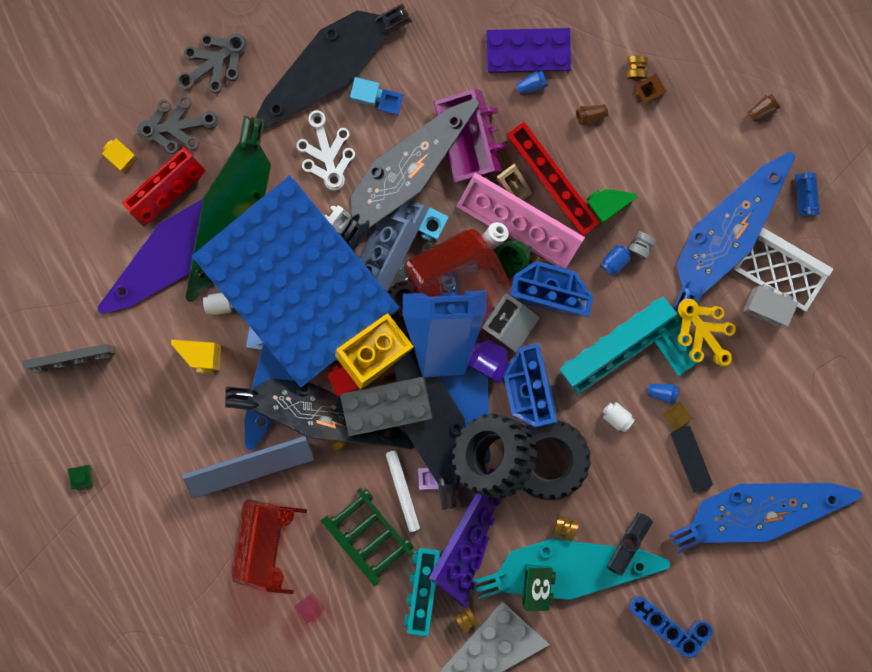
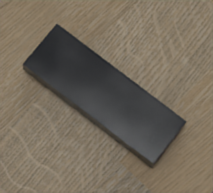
[670,426,713,492]

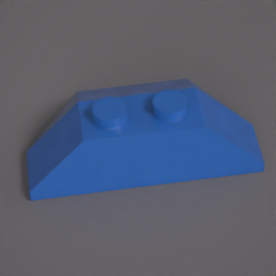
[510,261,594,317]
[504,343,557,428]

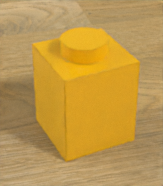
[102,139,138,173]

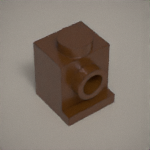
[632,74,667,106]

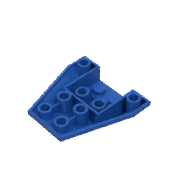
[403,290,487,377]

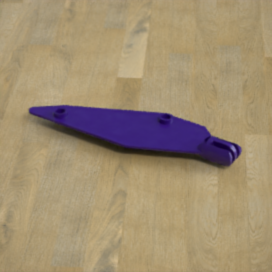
[98,199,203,313]

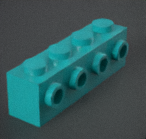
[404,547,440,636]

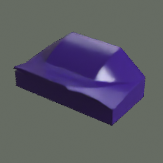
[468,339,509,383]

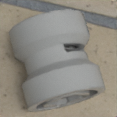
[628,231,657,259]

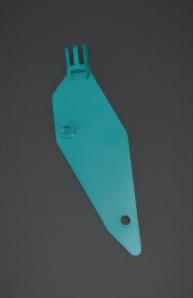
[473,539,670,600]

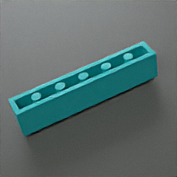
[560,297,681,396]

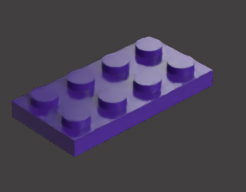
[486,28,571,73]

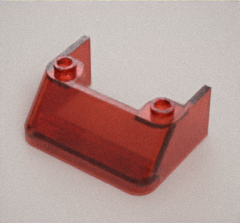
[404,229,510,297]
[231,499,307,594]

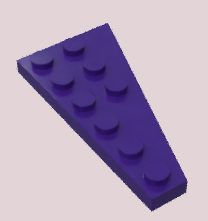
[429,468,501,608]

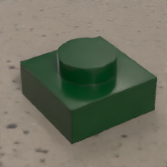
[68,465,94,490]

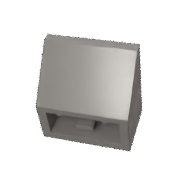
[482,293,539,352]

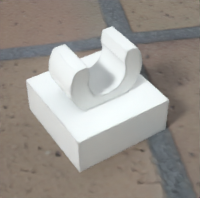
[325,205,352,234]

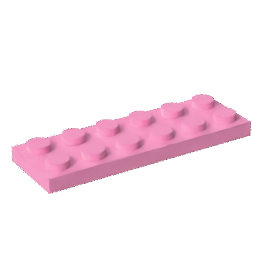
[456,172,585,269]

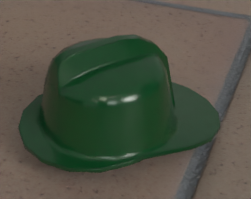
[487,241,532,278]

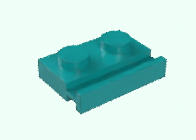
[654,324,704,376]

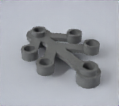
[177,34,247,93]
[137,96,219,154]

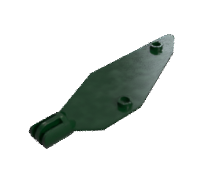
[185,116,271,302]

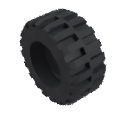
[452,413,537,499]
[523,420,591,500]

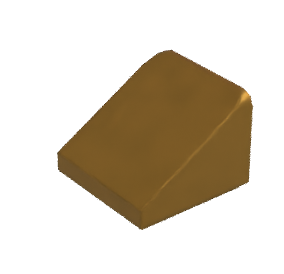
[662,401,693,431]

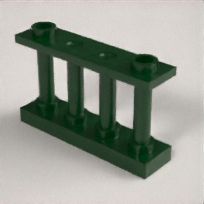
[320,487,414,586]

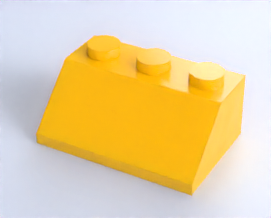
[171,340,222,374]

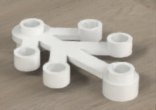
[296,110,355,191]

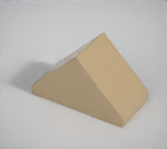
[496,164,532,200]

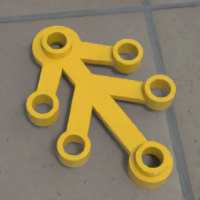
[678,299,736,367]

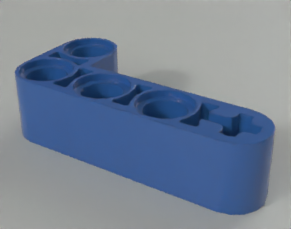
[628,595,713,658]

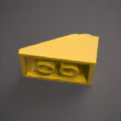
[335,313,414,389]

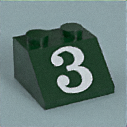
[522,564,556,611]

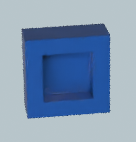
[378,89,404,116]

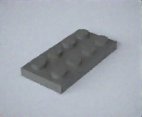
[23,344,115,373]
[340,376,433,436]

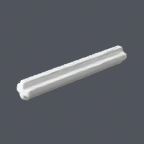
[386,450,420,532]

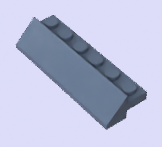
[359,200,429,291]
[182,436,314,499]

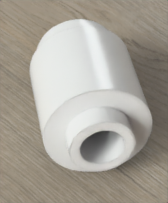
[482,222,509,251]
[203,293,234,316]
[602,402,634,432]

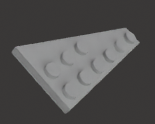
[439,601,550,672]

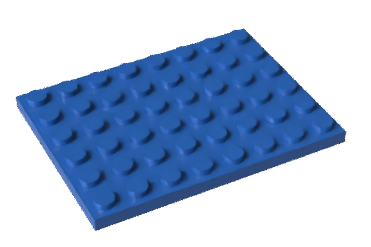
[192,175,399,387]

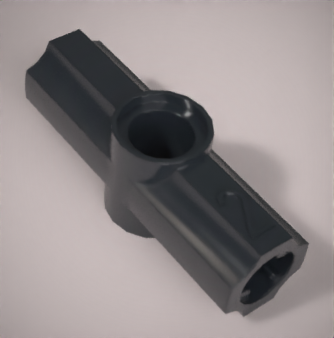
[606,512,654,576]

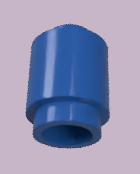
[601,245,631,276]

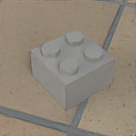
[742,284,798,329]

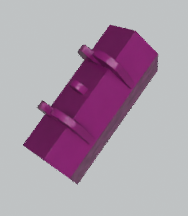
[434,89,507,183]

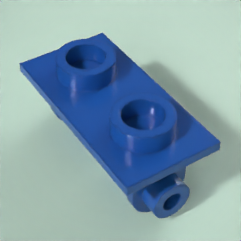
[795,172,820,216]

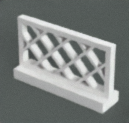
[733,228,833,311]

